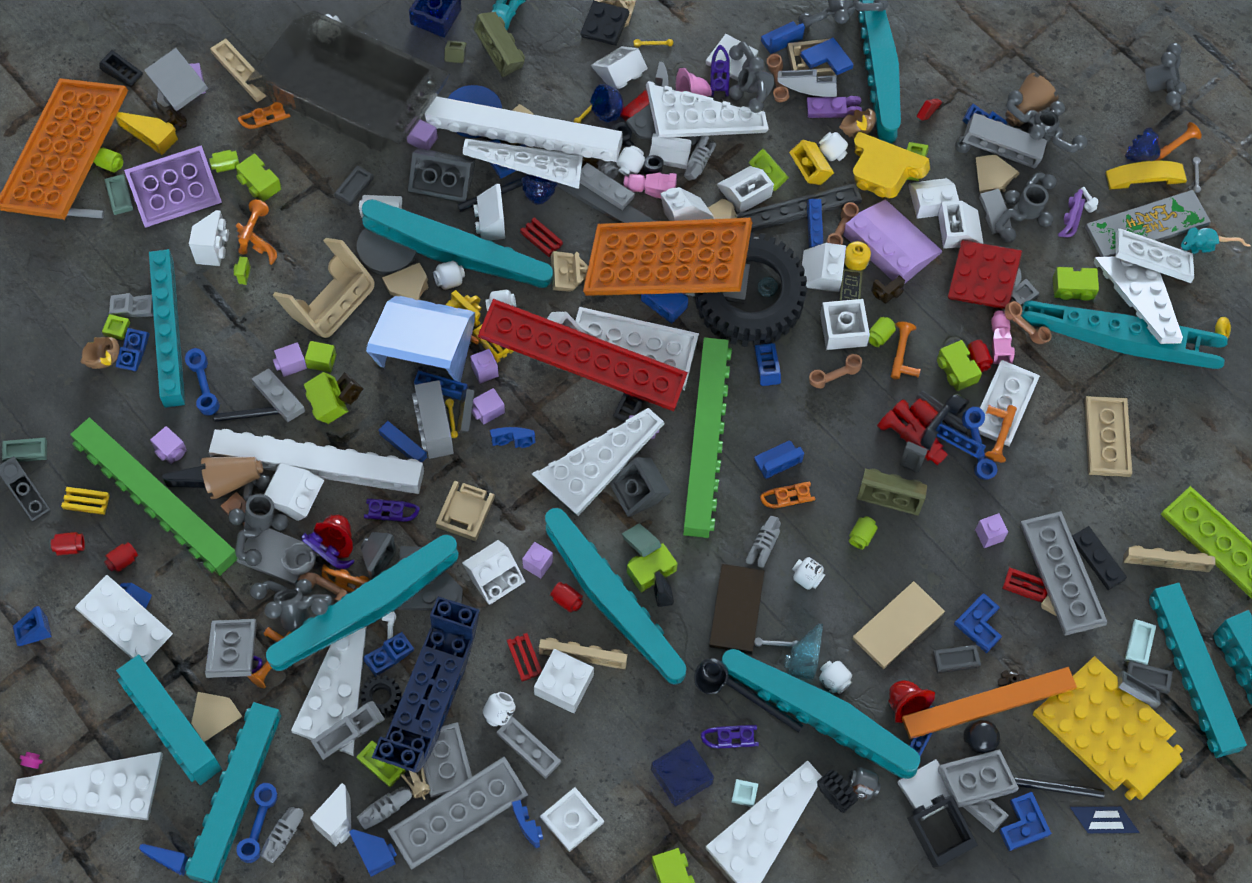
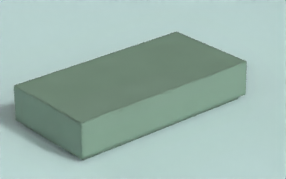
[104,174,134,215]
[2,438,47,463]
[622,523,661,557]

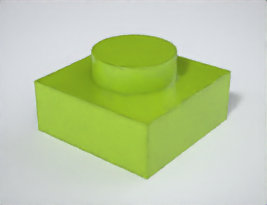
[234,256,251,285]
[102,314,130,340]

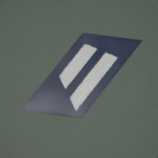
[1070,806,1139,834]

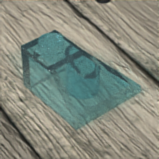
[784,623,823,680]

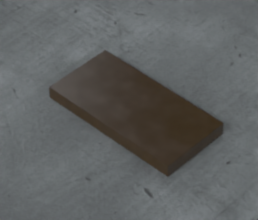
[709,564,765,654]

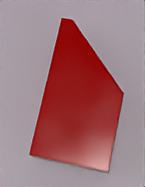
[917,98,942,121]

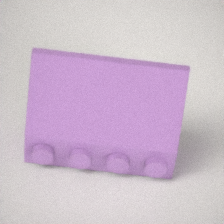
[124,145,222,228]
[843,199,942,284]

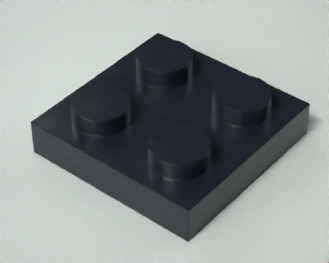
[580,0,630,46]

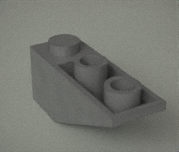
[0,456,51,521]

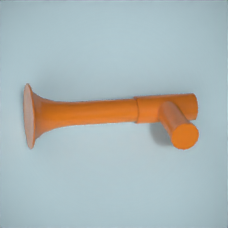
[1143,122,1202,161]
[238,199,269,255]
[891,322,920,379]
[985,405,1017,463]
[247,627,292,689]

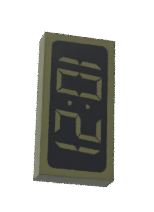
[839,269,863,301]

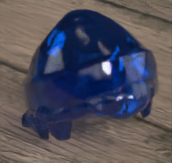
[590,84,624,122]
[1125,128,1161,163]
[521,174,558,205]

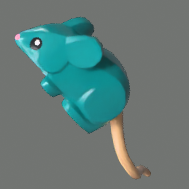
[1181,227,1251,254]

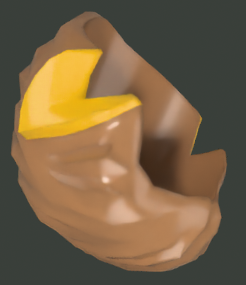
[839,109,876,138]
[80,337,119,369]

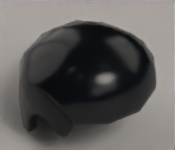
[694,658,729,694]
[964,720,1000,754]

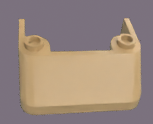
[273,238,374,338]

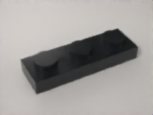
[1072,526,1127,590]

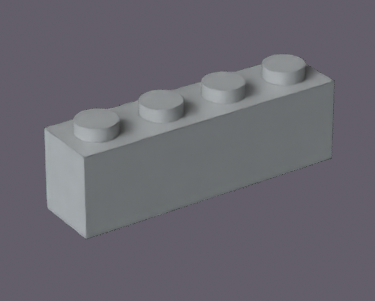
[962,113,1047,169]

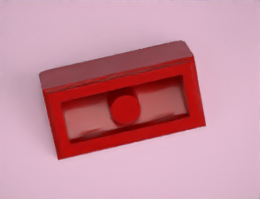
[618,90,650,121]

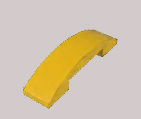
[1105,161,1187,190]

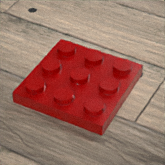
[948,240,1022,309]

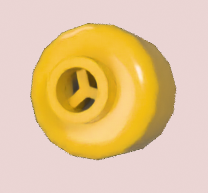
[844,241,871,271]

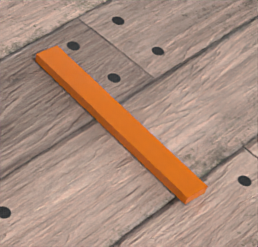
[902,667,1077,739]

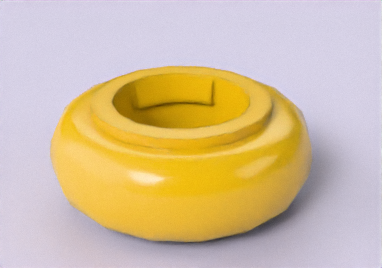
[1215,317,1231,338]

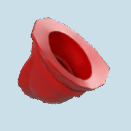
[313,514,353,558]
[888,680,935,723]

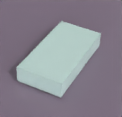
[1124,619,1156,665]

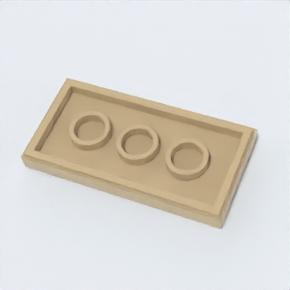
[1084,396,1132,477]
[852,581,945,670]

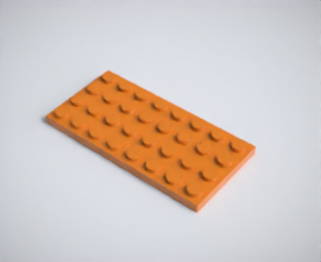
[0,78,128,220]
[583,218,752,296]

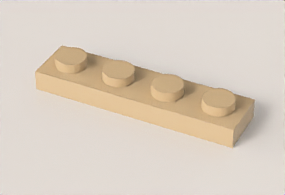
[210,39,273,102]
[1124,546,1215,572]
[539,638,628,670]

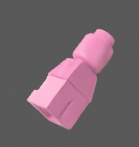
[624,173,677,199]
[991,311,1015,364]

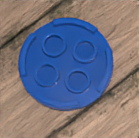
[447,85,502,138]

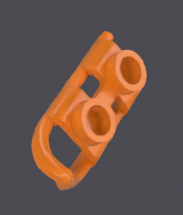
[238,101,291,129]
[236,223,277,265]
[760,481,815,509]
[322,564,370,593]

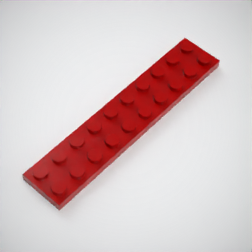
[478,299,688,411]

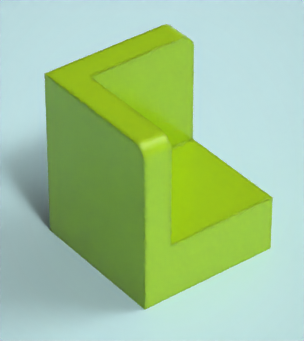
[305,341,337,373]

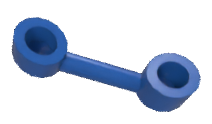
[185,348,220,416]
[962,407,997,480]
[236,783,278,863]

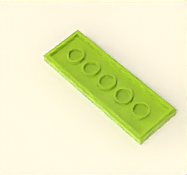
[1160,486,1252,599]

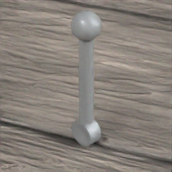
[1192,157,1201,193]
[754,637,800,649]

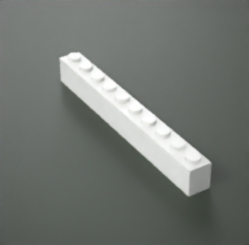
[425,95,622,162]
[209,429,424,494]

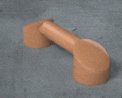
[767,54,790,102]
[826,202,859,245]
[1005,301,1052,344]
[809,354,862,388]
[297,572,348,603]

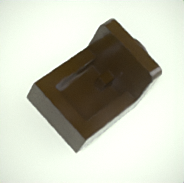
[871,275,905,304]
[337,372,364,405]

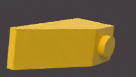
[115,112,178,155]

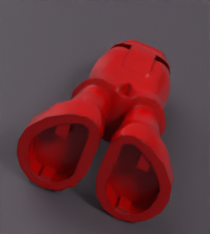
[877,399,948,466]

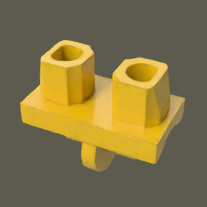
[446,290,482,327]

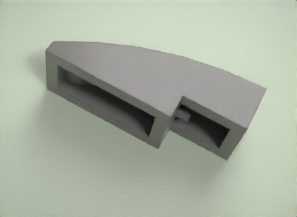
[777,69,837,97]
[311,701,385,760]

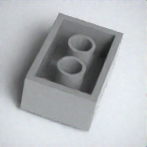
[412,380,454,459]

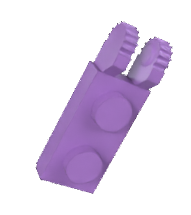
[807,96,862,118]

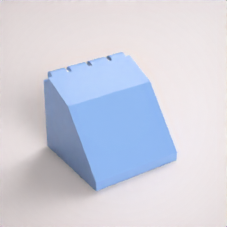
[366,296,475,382]

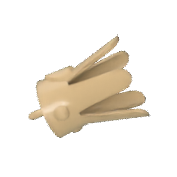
[401,767,430,800]

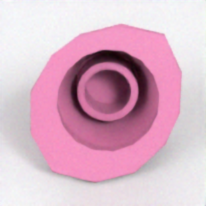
[676,68,712,97]

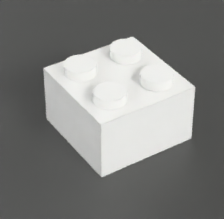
[820,299,870,350]
[534,649,594,713]

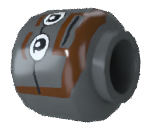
[846,767,881,800]

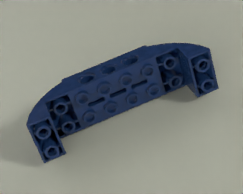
[372,596,480,773]

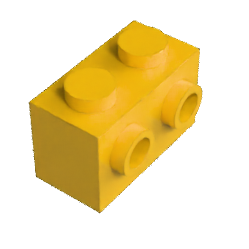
[789,140,834,186]

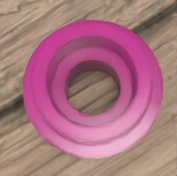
[20,752,43,769]

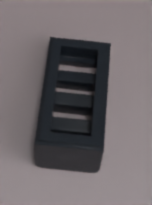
[99,50,143,87]
[613,393,645,422]
[162,465,206,488]
[653,571,674,607]

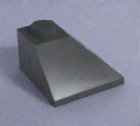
[361,532,396,580]

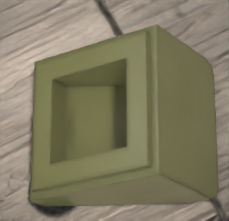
[445,41,467,63]

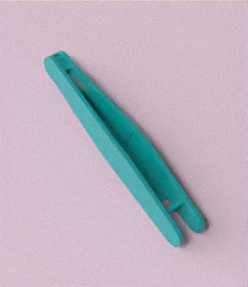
[858,0,901,144]
[362,199,553,288]
[1020,301,1228,369]
[545,508,686,684]
[266,535,458,671]
[722,649,920,779]

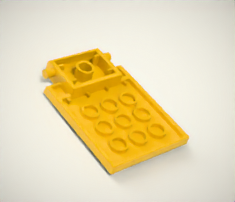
[1033,656,1183,801]

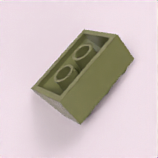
[473,12,525,78]
[857,468,927,516]

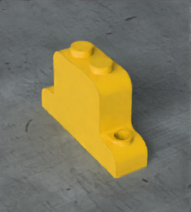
[853,132,930,198]

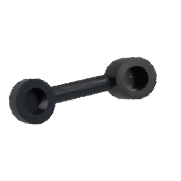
[613,122,664,175]
[920,394,970,451]

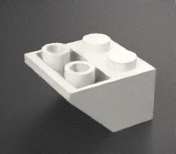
[717,166,774,214]
[938,201,983,248]
[189,210,229,266]
[462,540,525,605]

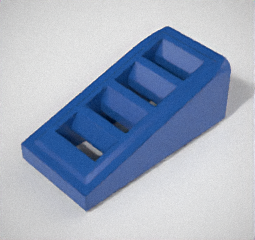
[755,343,781,386]
[139,844,188,876]

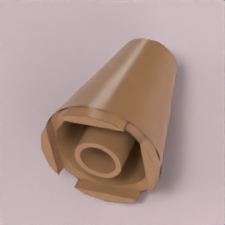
[1005,73,1059,127]
[201,457,264,500]

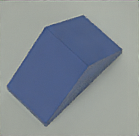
[13,606,52,646]

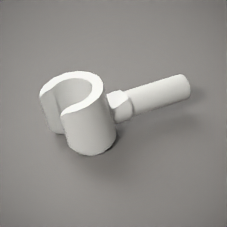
[1080,187,1098,213]
[382,611,396,640]

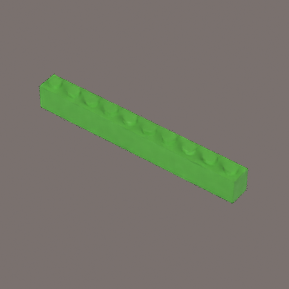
[683,337,732,538]
[70,417,237,576]

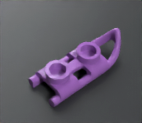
[1058,189,1086,238]

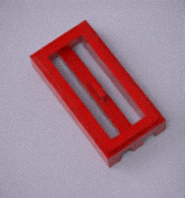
[520,218,563,257]
[1002,567,1047,603]
[507,633,542,681]

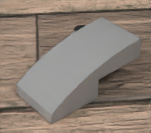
[655,62,668,87]
[979,189,1012,234]
[1002,279,1039,311]
[109,293,154,317]

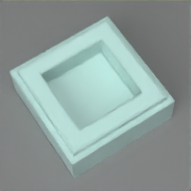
[731,779,758,807]

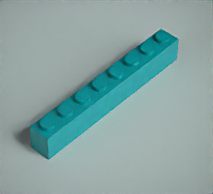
[149,249,185,408]
[1149,583,1247,758]
[185,702,282,883]

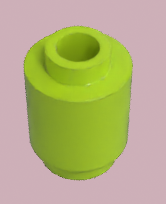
[93,147,123,173]
[209,150,239,173]
[868,317,896,347]
[849,516,878,550]

